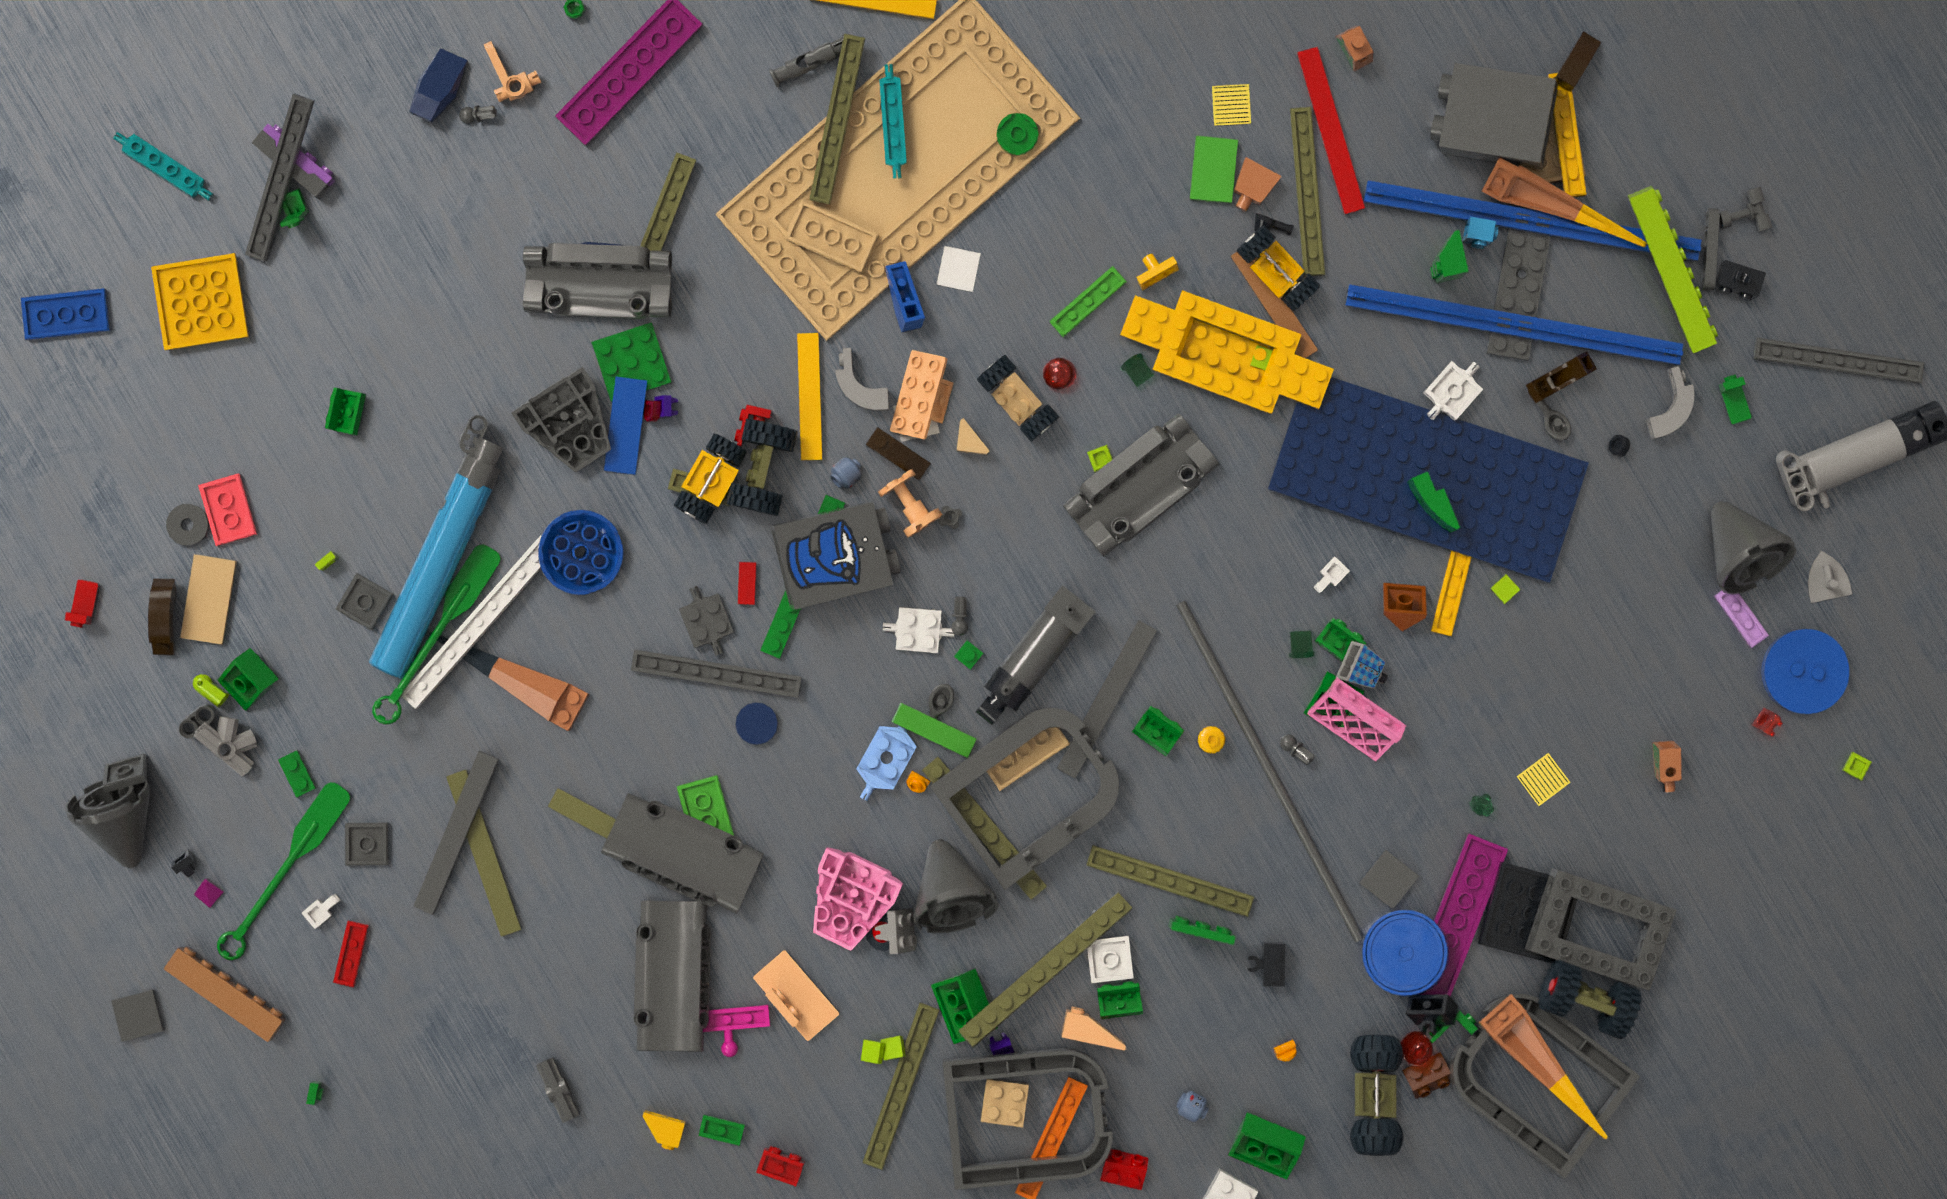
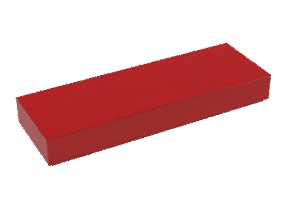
[333,920,369,988]

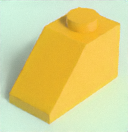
[643,1110,686,1150]

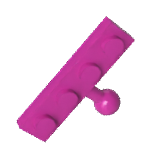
[703,1005,770,1057]

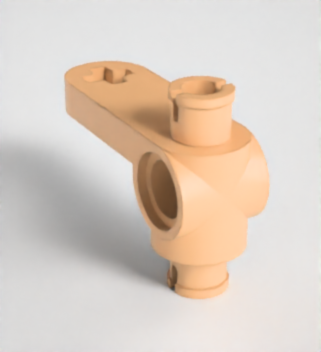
[484,41,542,102]

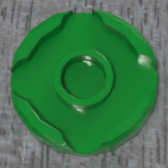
[996,113,1039,156]

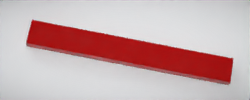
[1297,47,1365,215]

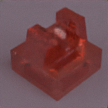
[1752,708,1783,737]

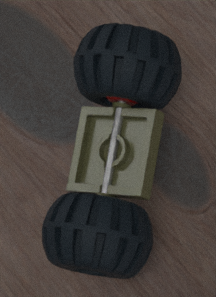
[1350,1035,1404,1156]

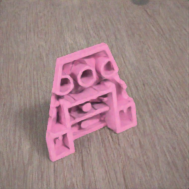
[813,847,903,951]

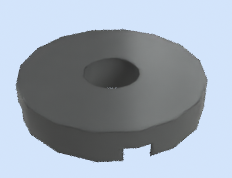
[166,504,209,546]

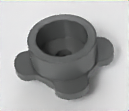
[939,506,962,529]

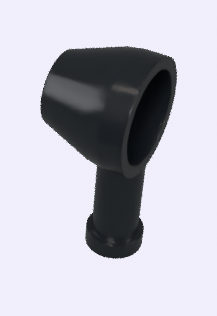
[1254,213,1294,235]

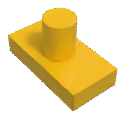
[1136,254,1179,291]

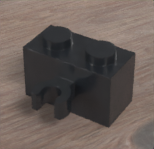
[1715,260,1766,301]
[1248,942,1285,987]
[1406,994,1458,1035]

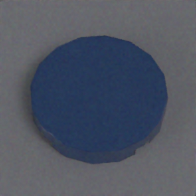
[735,702,778,745]

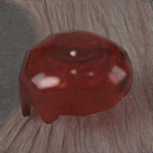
[1043,357,1076,389]
[1401,1031,1433,1066]

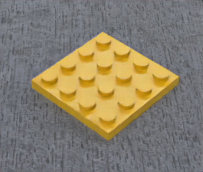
[151,253,249,351]

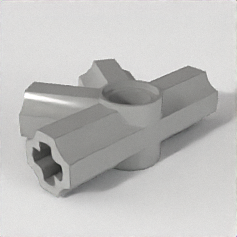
[193,716,257,777]

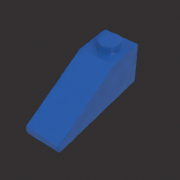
[885,261,925,332]

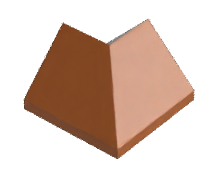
[1383,583,1427,631]

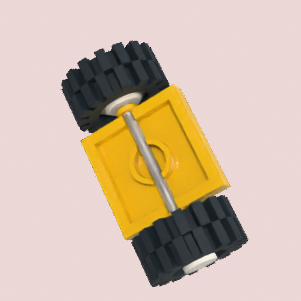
[1237,225,1321,311]
[674,433,747,524]

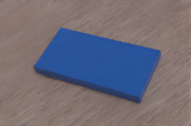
[21,288,110,340]

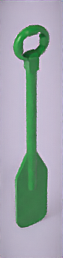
[372,544,501,725]
[217,782,350,960]

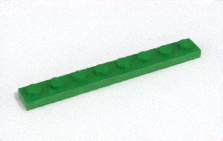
[760,495,845,659]

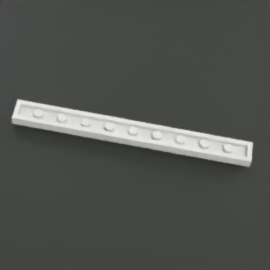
[402,535,541,709]

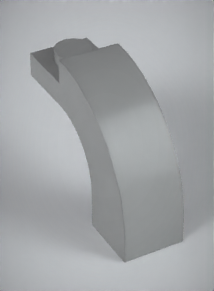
[835,348,889,411]
[1646,366,1694,440]

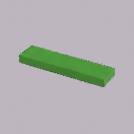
[1049,266,1127,337]
[892,703,976,758]

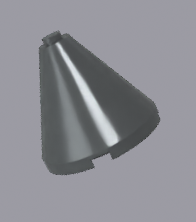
[1711,501,1797,595]
[65,779,150,868]
[913,839,998,934]

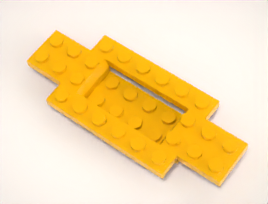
[1120,290,1334,414]

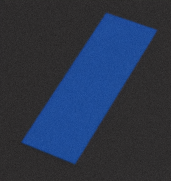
[604,377,647,475]

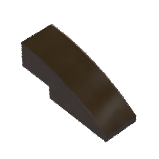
[1555,31,1601,92]

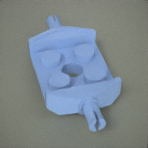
[856,725,917,801]

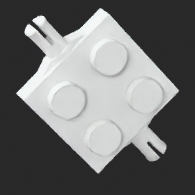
[1423,361,1483,421]
[882,607,954,653]

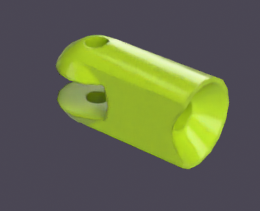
[192,674,230,708]

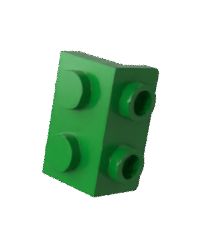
[325,387,366,435]
[1315,618,1367,662]
[1131,706,1184,756]
[1097,982,1143,1020]

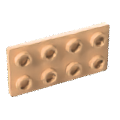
[890,350,953,440]
[753,950,839,1041]

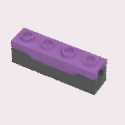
[251,124,336,199]

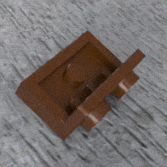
[1402,1052,1451,1099]

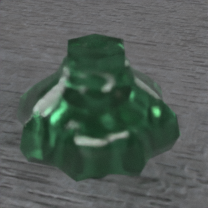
[1469,794,1494,817]

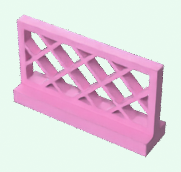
[1307,678,1407,761]

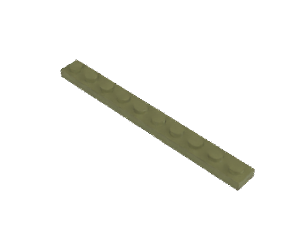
[959,893,1132,1048]

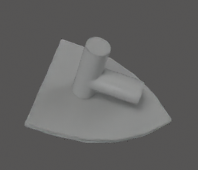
[1808,551,1852,603]

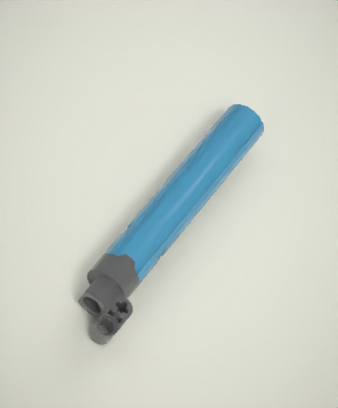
[369,415,503,679]

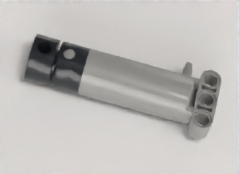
[1776,400,1947,511]

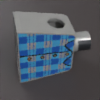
[1336,641,1388,689]

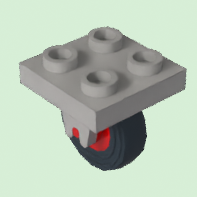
[866,908,917,954]

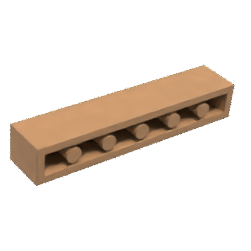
[164,946,286,1042]

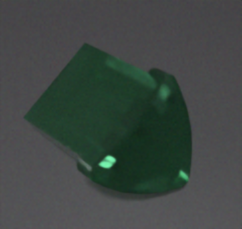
[1120,353,1154,388]
[1289,630,1315,659]

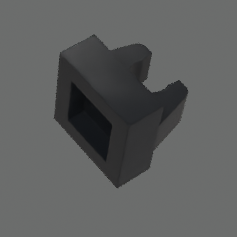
[171,849,195,877]

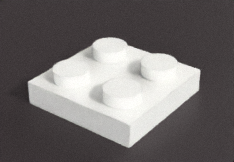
[1087,936,1134,983]

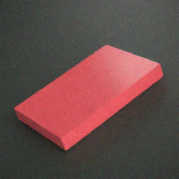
[198,473,257,546]

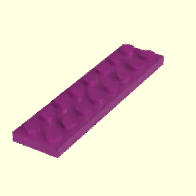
[555,0,703,146]
[1419,833,1508,996]

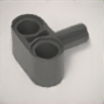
[179,703,216,739]

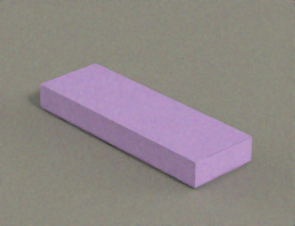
[1714,591,1769,648]

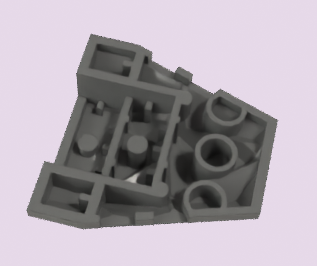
[511,367,611,472]

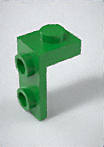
[280,188,309,228]
[1718,374,1752,424]
[1428,1010,1478,1043]

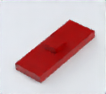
[738,562,756,605]

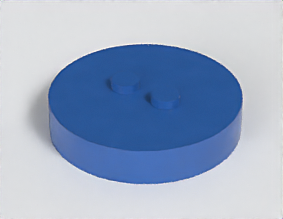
[1761,629,1849,714]
[1362,910,1449,996]

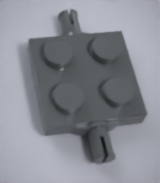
[679,586,734,656]

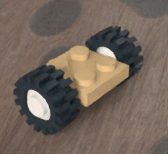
[977,355,1059,441]

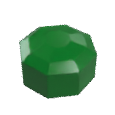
[564,0,585,20]

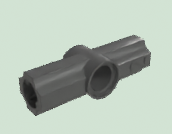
[536,1057,580,1123]

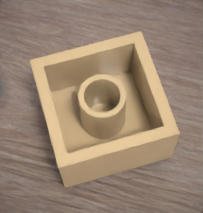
[981,1078,1029,1128]

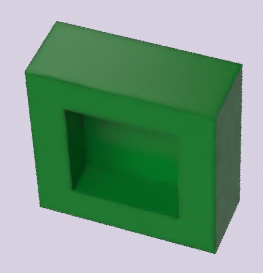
[954,640,983,670]
[306,1081,324,1105]

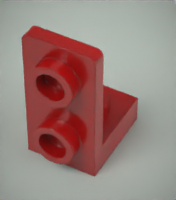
[734,405,772,447]

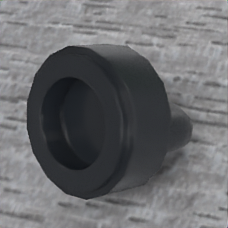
[1609,435,1630,457]

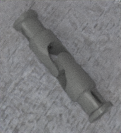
[769,34,844,87]

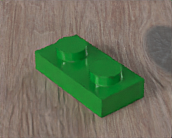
[278,750,316,798]
[698,1114,745,1146]

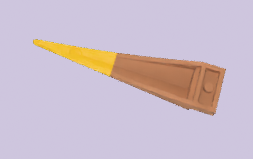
[1482,158,1647,247]
[1478,994,1607,1139]

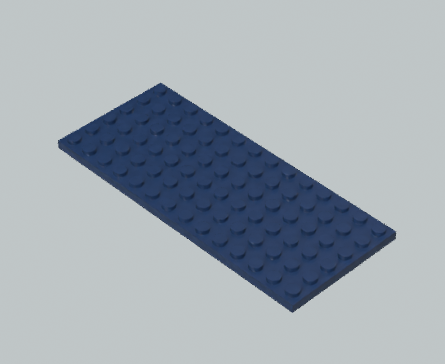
[1267,377,1589,583]

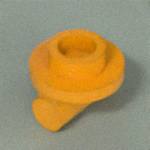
[906,770,930,793]
[1273,1039,1297,1062]

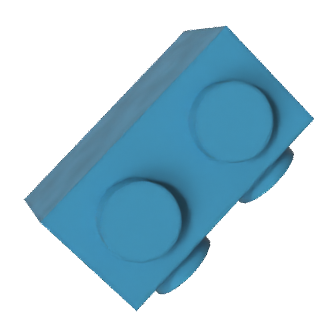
[1462,217,1498,249]

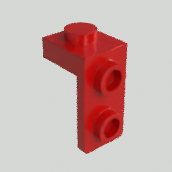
[65,579,99,628]

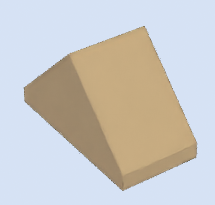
[957,418,990,455]

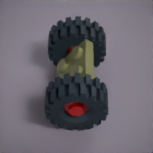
[726,419,798,516]
[1538,960,1642,1039]

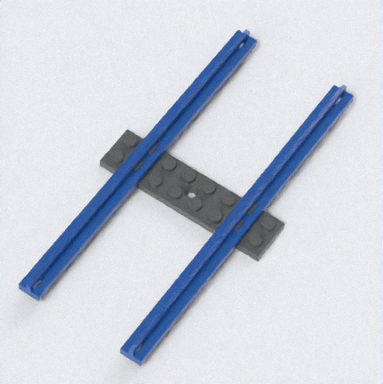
[1345,180,1702,365]

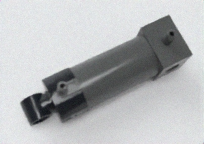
[976,585,1096,725]

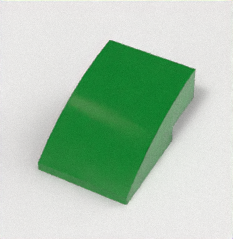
[1407,472,1460,533]

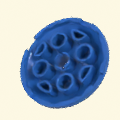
[538,510,623,595]

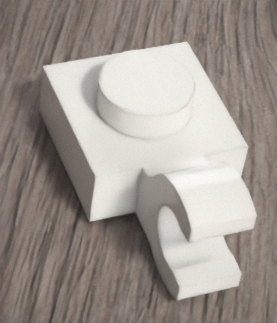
[1313,556,1350,593]
[302,894,340,929]

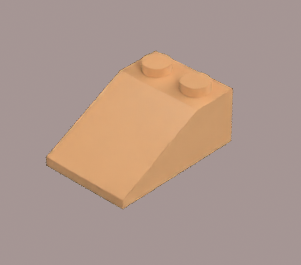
[1061,1006,1126,1050]

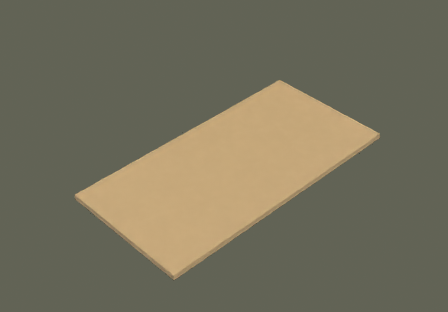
[715,0,1080,341]

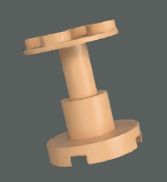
[878,469,943,538]

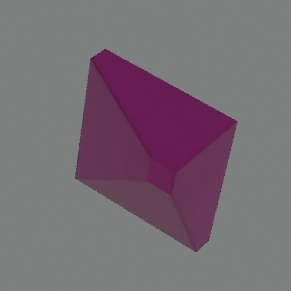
[194,878,224,908]

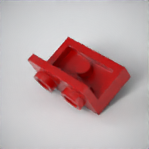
[756,1146,805,1186]
[1100,1149,1148,1190]

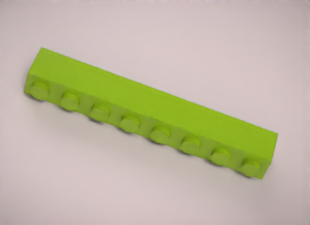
[1628,186,1718,353]

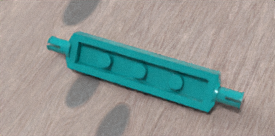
[879,64,907,179]
[113,132,213,201]

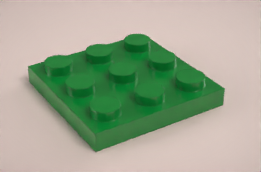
[592,322,672,402]
[1168,915,1236,945]

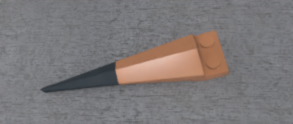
[429,632,589,731]

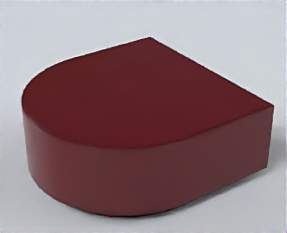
[643,400,661,422]

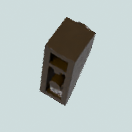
[866,427,931,481]

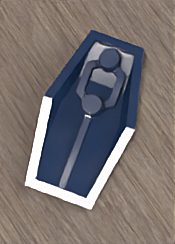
[409,48,468,123]

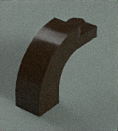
[1526,351,1597,403]
[148,579,177,655]

